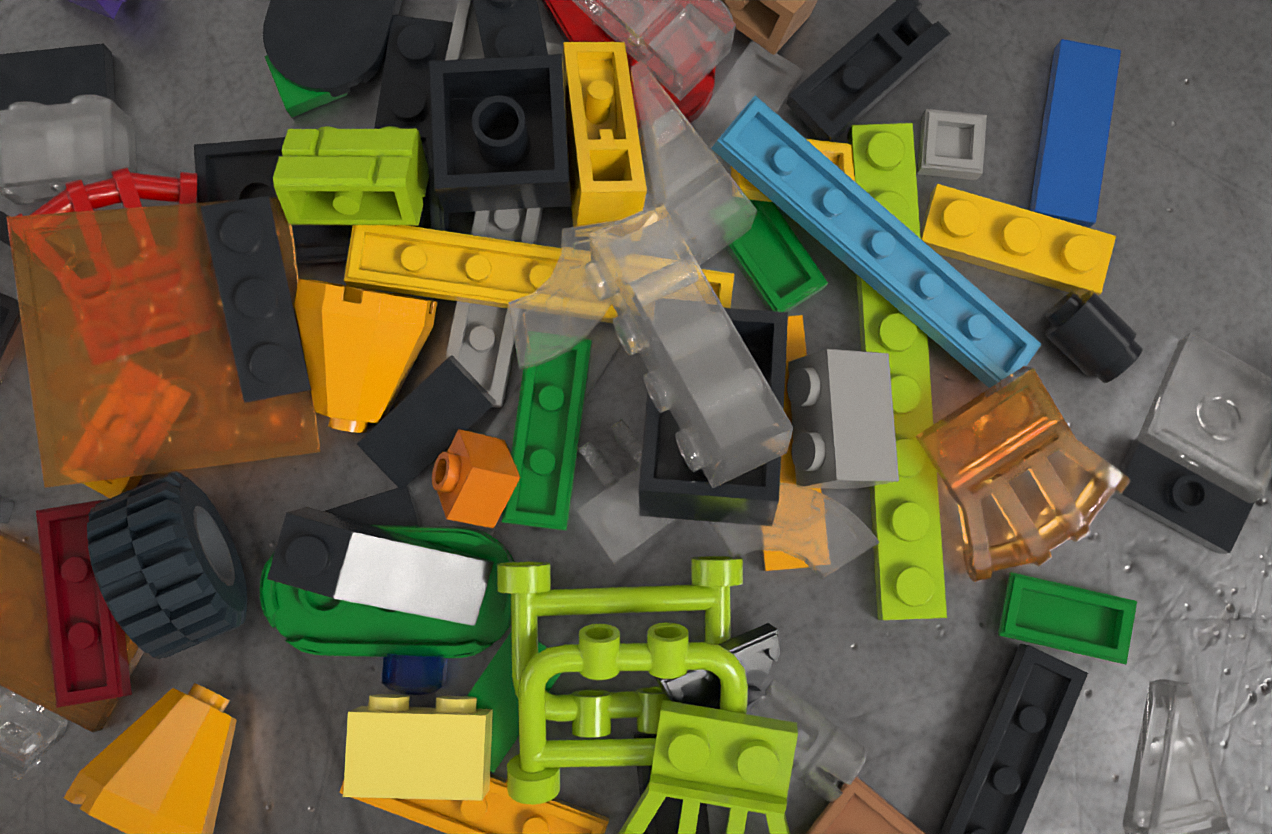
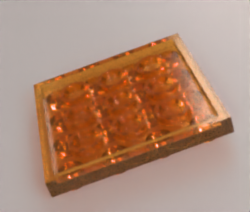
[7,197,321,488]

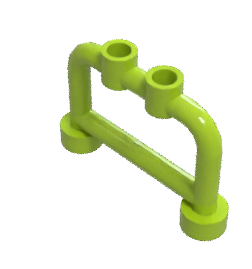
[497,556,743,738]
[507,623,748,805]

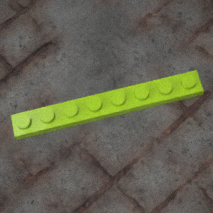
[848,123,947,620]

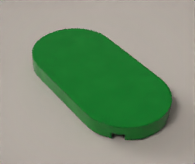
[259,525,515,658]

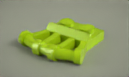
[618,700,798,834]

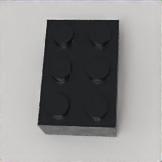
[638,303,788,527]

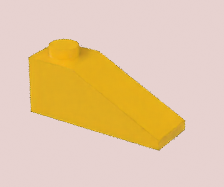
[562,42,647,239]

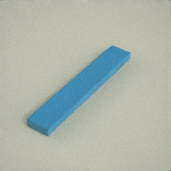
[711,95,1042,395]

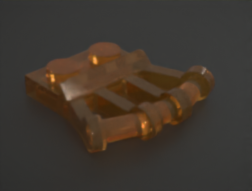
[916,366,1131,582]

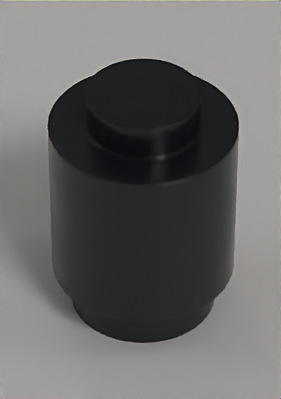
[1045,290,1143,383]

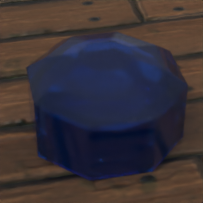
[381,653,448,695]

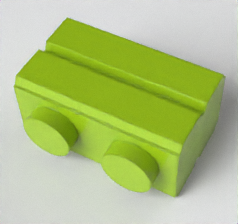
[273,126,429,225]

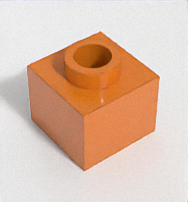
[432,429,521,528]

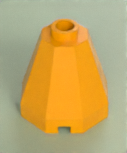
[295,278,437,433]
[63,683,237,834]

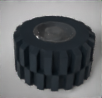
[87,472,247,659]

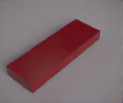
[36,500,132,708]

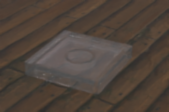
[1136,333,1272,503]

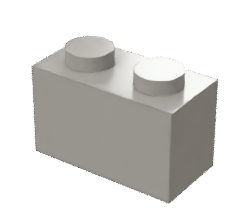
[787,349,899,489]

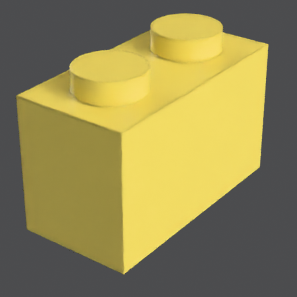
[343,694,493,801]

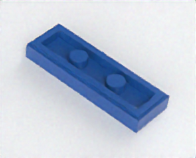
[1029,39,1121,228]

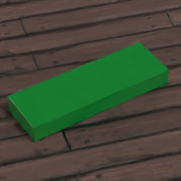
[501,331,592,531]

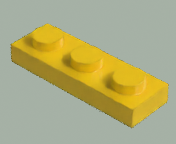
[920,184,1116,296]

